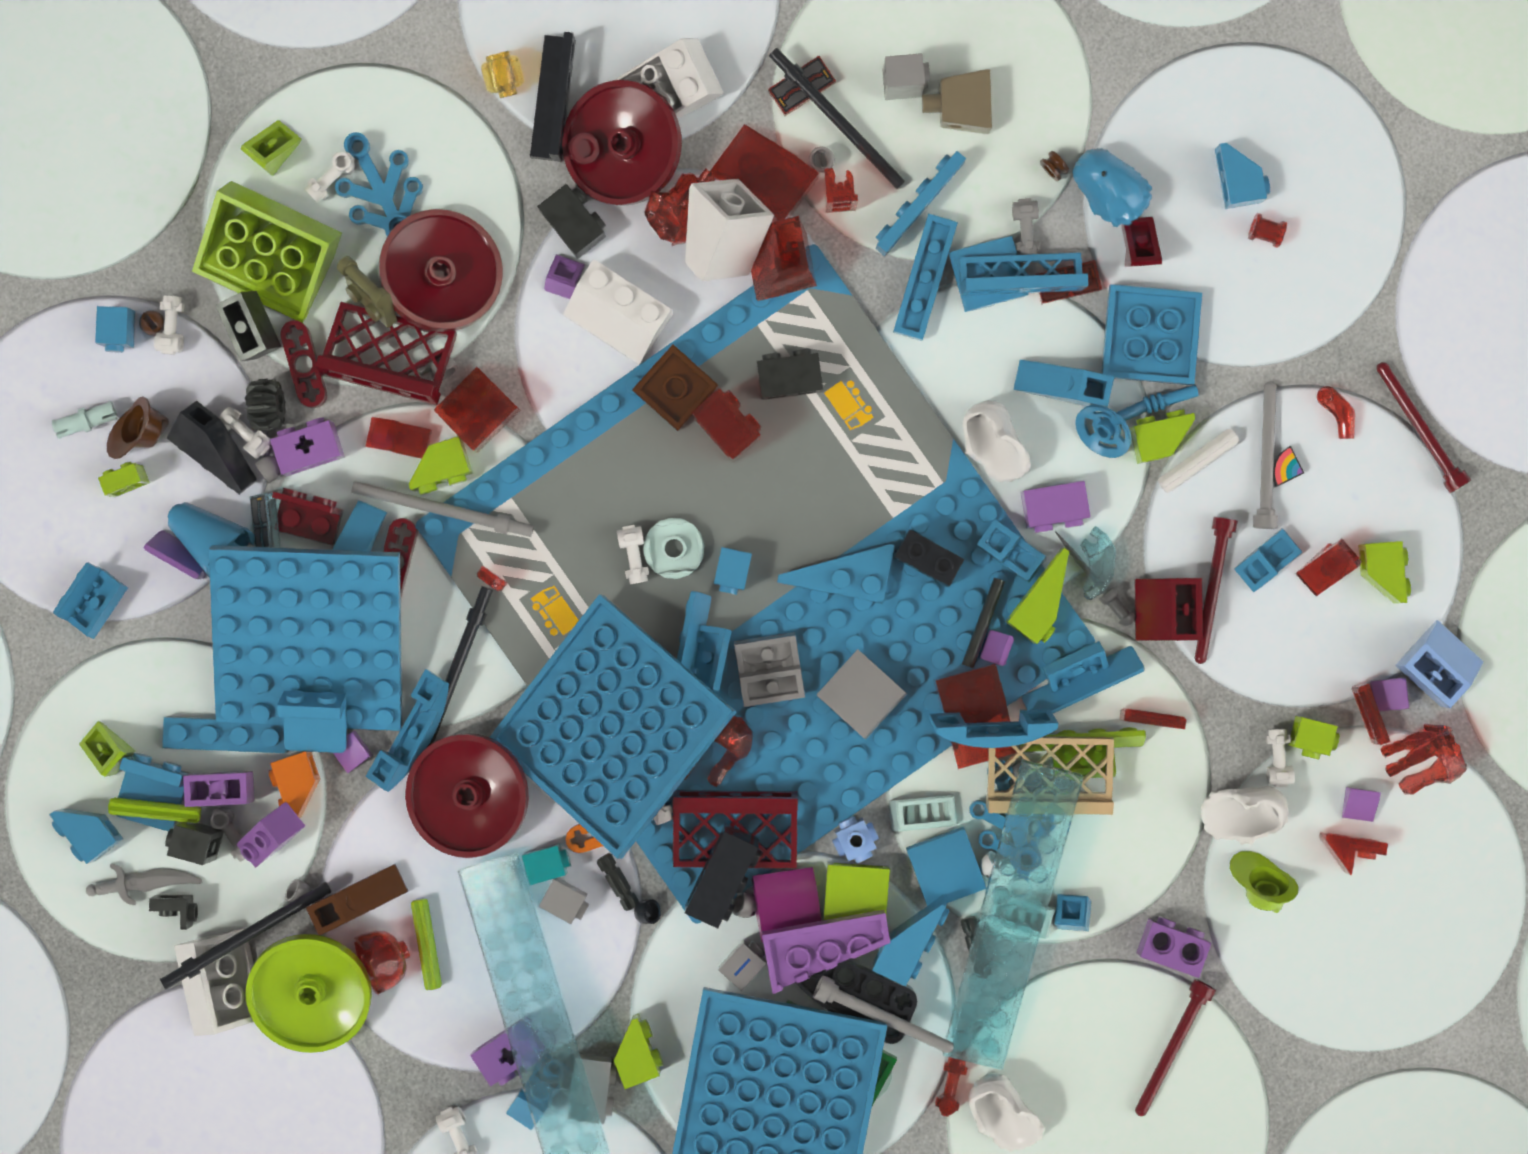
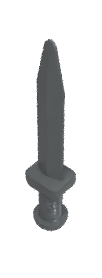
[1055,531,1135,626]

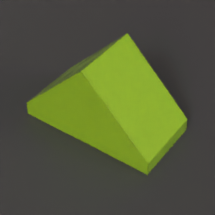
[240,120,302,176]
[79,720,136,777]

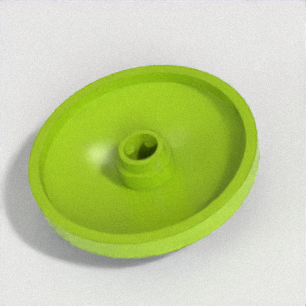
[246,934,372,1053]

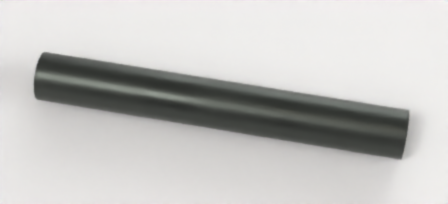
[962,578,1005,668]

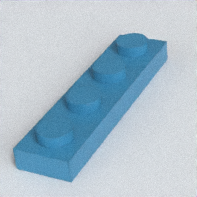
[875,151,966,257]
[893,213,958,341]
[162,717,288,753]

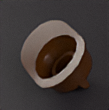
[107,396,169,459]

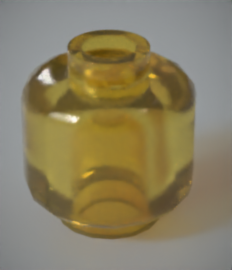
[480,50,525,98]

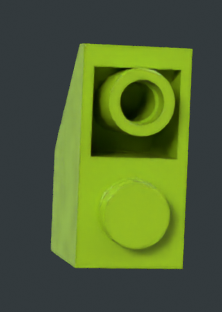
[1129,409,1195,464]
[409,436,473,495]
[1358,541,1411,604]
[614,1013,664,1089]

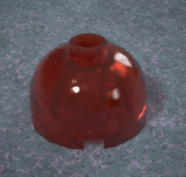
[354,930,410,995]

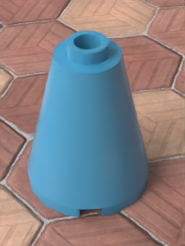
[167,502,255,578]

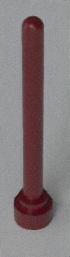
[1376,362,1471,493]
[1194,517,1238,664]
[1135,978,1216,1117]

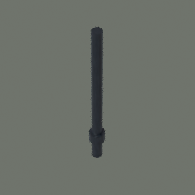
[769,48,905,189]
[427,586,493,747]
[160,882,332,990]

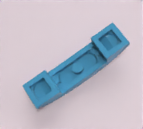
[365,669,449,792]
[929,709,1059,748]

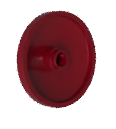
[562,80,682,206]
[378,209,503,332]
[405,733,529,858]

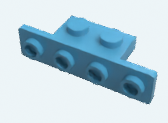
[677,591,731,691]
[1021,641,1145,713]

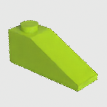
[1005,548,1069,644]

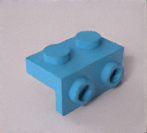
[53,562,128,639]

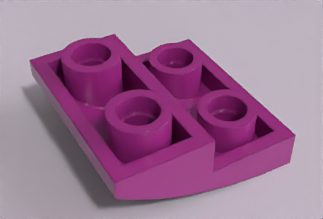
[751,867,821,942]

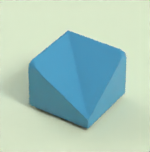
[1055,894,1092,932]

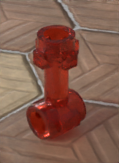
[935,1056,968,1117]

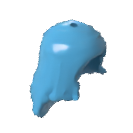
[1072,148,1152,227]

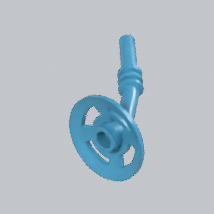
[1075,385,1199,458]

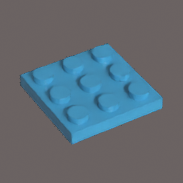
[1101,284,1202,386]

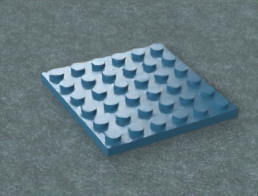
[209,545,402,731]
[489,594,736,859]
[672,987,887,1154]

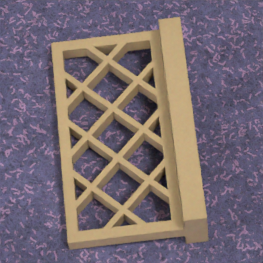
[986,736,1114,815]

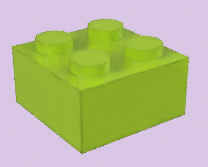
[98,461,150,498]

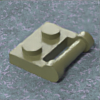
[337,256,397,328]

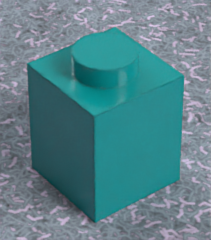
[522,843,571,885]

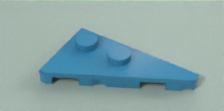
[777,544,895,603]

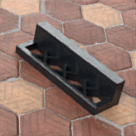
[530,32,576,162]

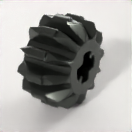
[245,378,286,431]

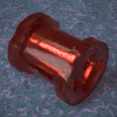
[1248,213,1287,248]

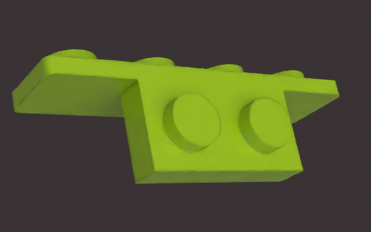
[1020,727,1146,780]

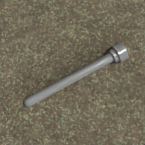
[1253,381,1278,529]
[813,975,954,1053]

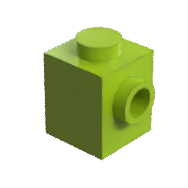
[1288,716,1340,760]

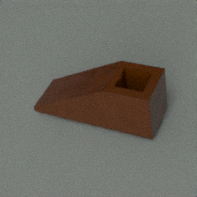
[306,864,408,936]

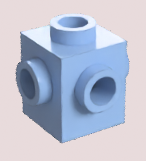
[832,816,879,863]

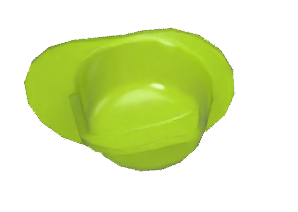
[1229,851,1298,913]

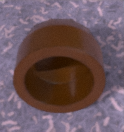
[139,310,165,336]

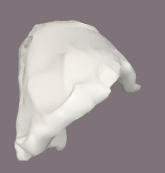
[962,400,1031,483]
[1201,786,1288,846]
[968,1073,1045,1152]

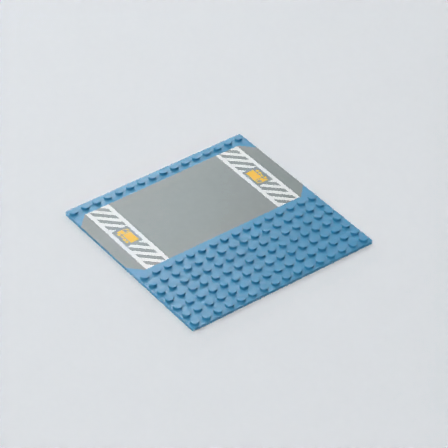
[416,244,1095,924]

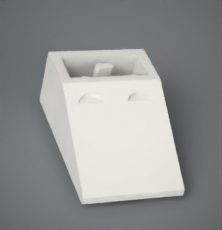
[614,38,724,118]

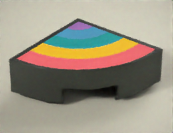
[1273,446,1304,487]

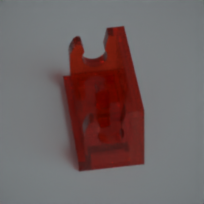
[823,168,858,213]

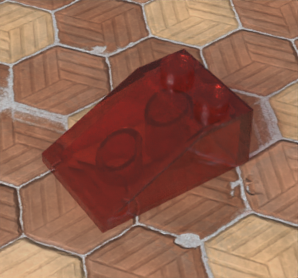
[708,124,819,228]
[933,663,1016,769]

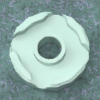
[643,518,705,579]

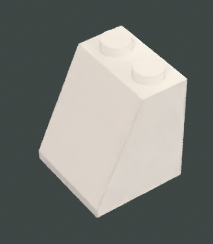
[685,179,774,281]

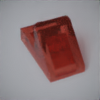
[365,417,432,459]
[1296,538,1362,596]
[1319,832,1388,875]

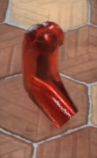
[1316,386,1356,439]

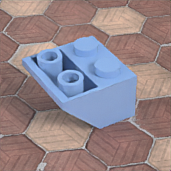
[1395,620,1483,708]

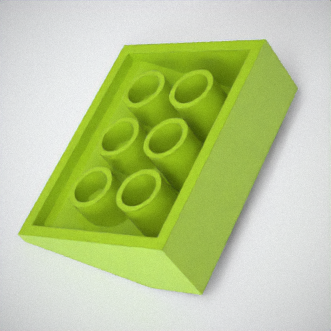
[192,181,342,323]

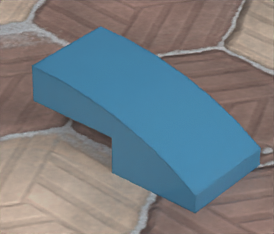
[977,520,1047,583]
[1234,528,1302,592]

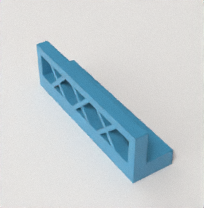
[958,253,1088,296]

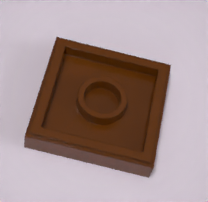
[632,344,719,431]

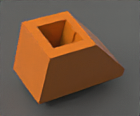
[269,751,320,818]

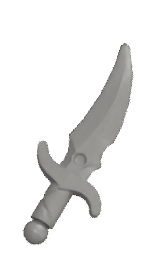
[86,864,203,905]

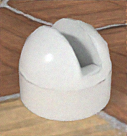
[979,851,1006,879]

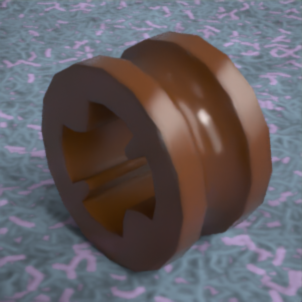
[1040,151,1070,182]

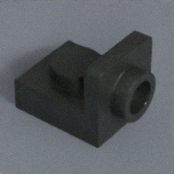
[149,895,198,930]

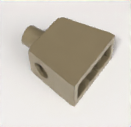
[922,69,992,134]

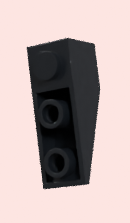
[167,401,257,495]

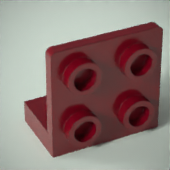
[272,488,344,545]

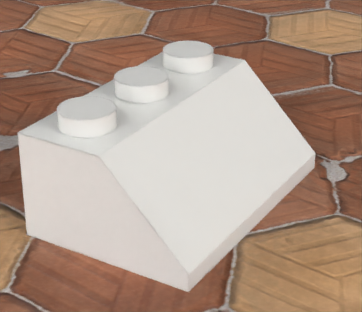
[563,259,673,365]
[174,928,254,1036]

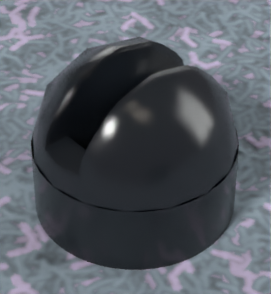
[634,899,661,924]

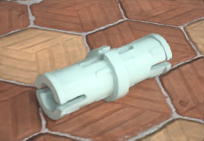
[52,401,118,439]

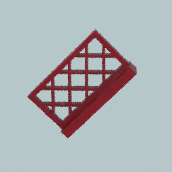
[315,302,457,405]
[673,790,798,868]

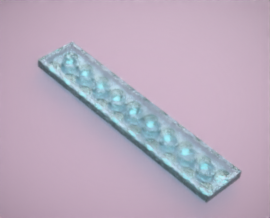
[942,759,1084,1070]
[457,852,610,1154]

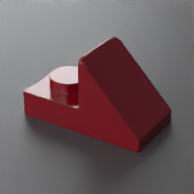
[1122,216,1162,267]

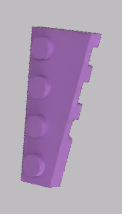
[762,910,891,994]

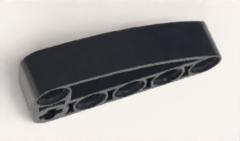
[795,960,918,1044]

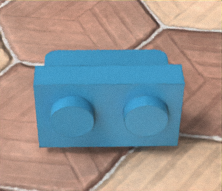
[277,691,347,753]
[116,753,191,831]

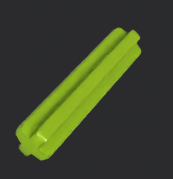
[108,797,201,823]
[411,898,442,990]

